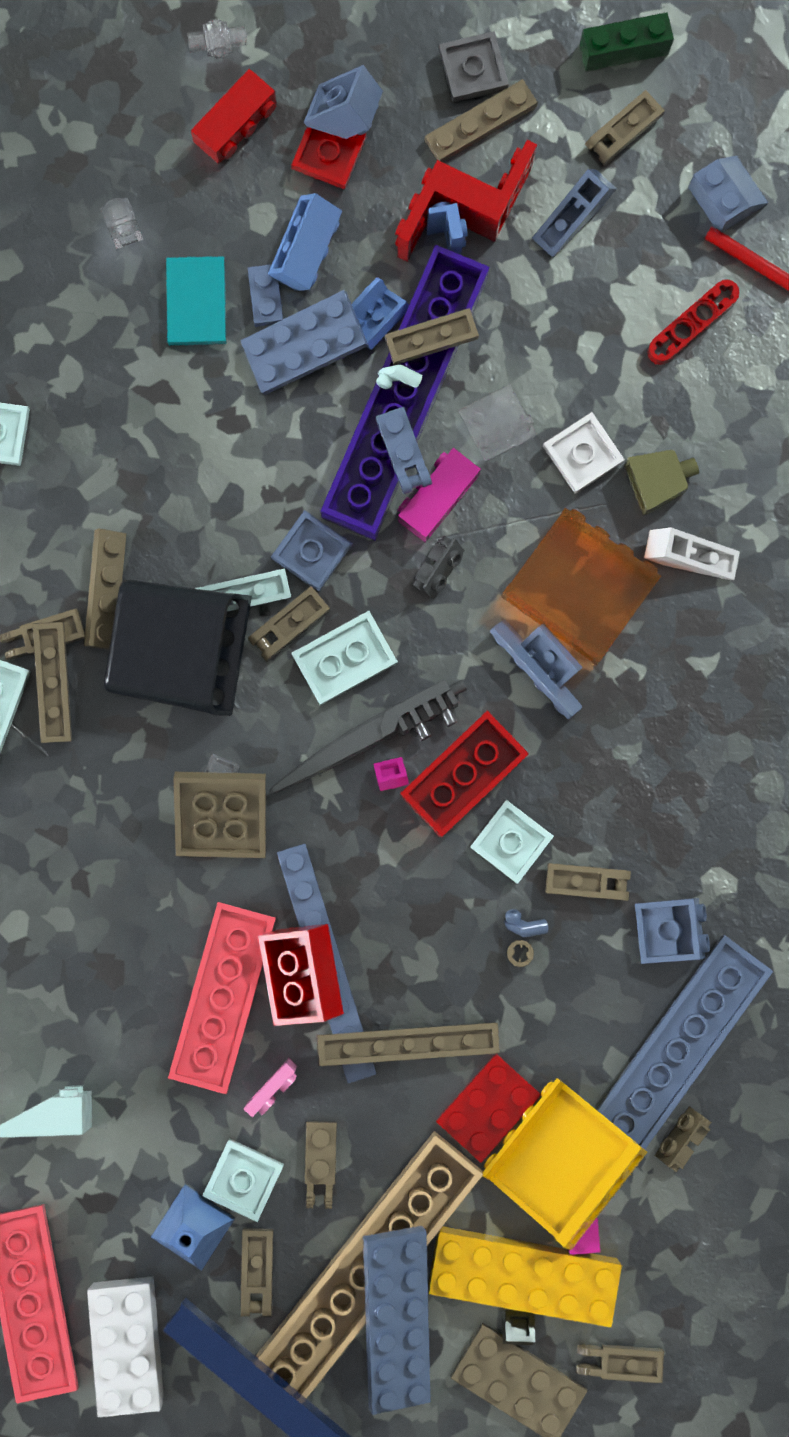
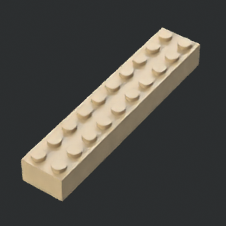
[256,1131,483,1399]

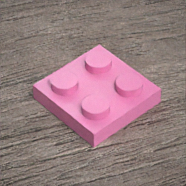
[244,1058,297,1118]

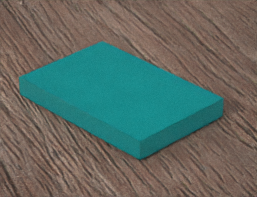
[166,256,227,345]

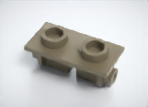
[654,1106,712,1172]

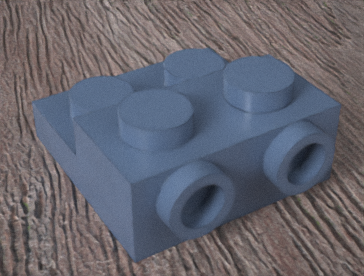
[635,898,710,964]

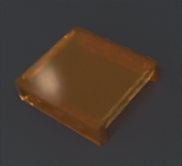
[501,508,662,666]

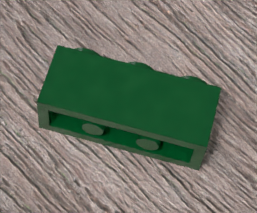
[579,12,674,71]

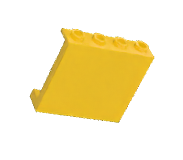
[483,1078,648,1250]

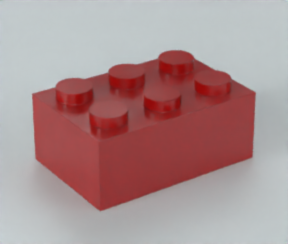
[258,924,344,1026]

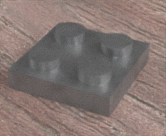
[439,31,509,102]

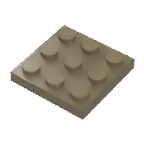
[173,772,266,858]

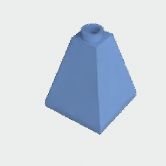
[151,1184,235,1271]

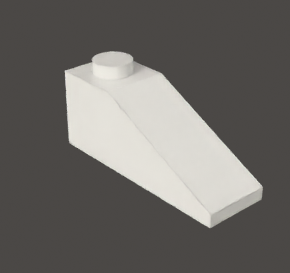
[644,527,740,580]

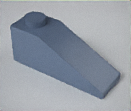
[532,169,617,257]

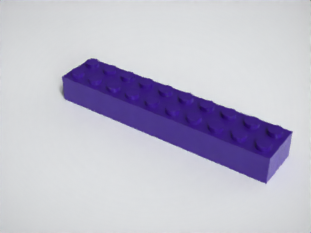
[320,245,490,540]

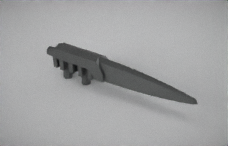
[270,680,467,795]

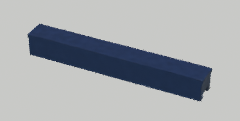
[163,1298,352,1437]

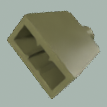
[624,450,699,516]

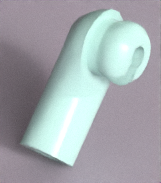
[376,365,422,389]

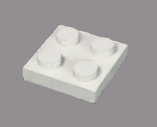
[543,412,625,494]

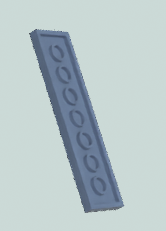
[596,935,773,1149]

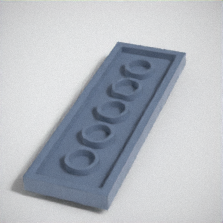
[363,1226,431,1415]

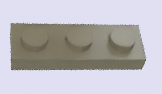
[385,308,479,365]

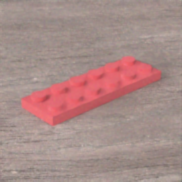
[168,902,276,1094]
[0,1204,79,1404]

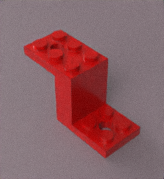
[395,140,537,262]

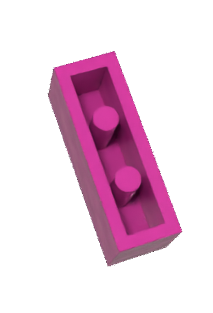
[397,448,481,543]

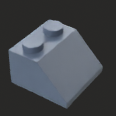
[304,65,383,139]
[688,156,768,232]

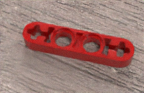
[647,279,740,365]

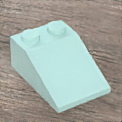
[0,1085,92,1137]

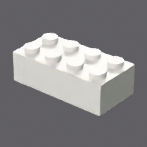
[87,1276,164,1417]

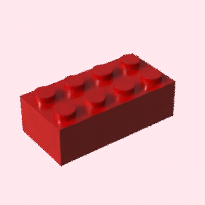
[400,710,529,838]

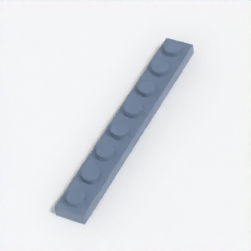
[277,844,377,1083]

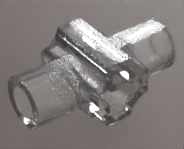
[187,19,247,59]

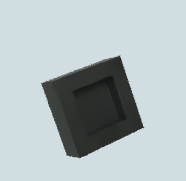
[502,1310,536,1345]

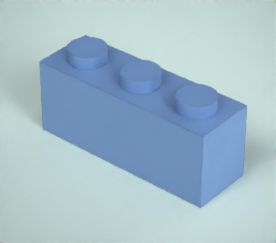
[268,193,342,291]

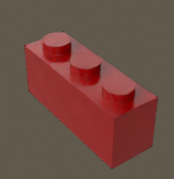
[191,68,277,164]

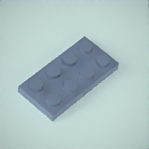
[240,290,368,395]

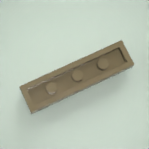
[425,79,538,162]
[84,528,126,650]
[33,622,72,743]

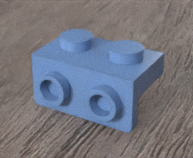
[426,202,468,255]
[352,277,409,350]

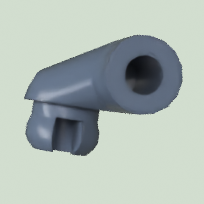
[504,909,548,938]

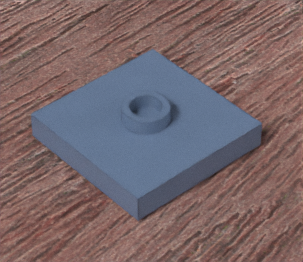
[270,510,353,592]

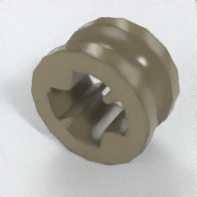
[507,940,534,967]

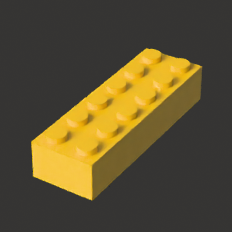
[428,1226,622,1328]

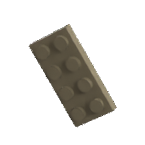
[450,1322,587,1437]

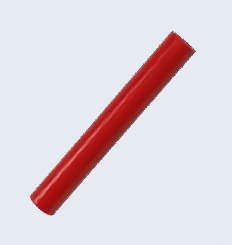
[704,226,789,291]

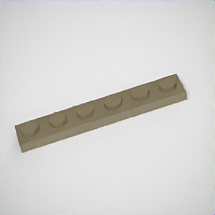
[317,1022,500,1066]

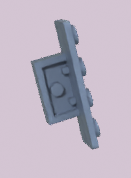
[490,620,583,719]

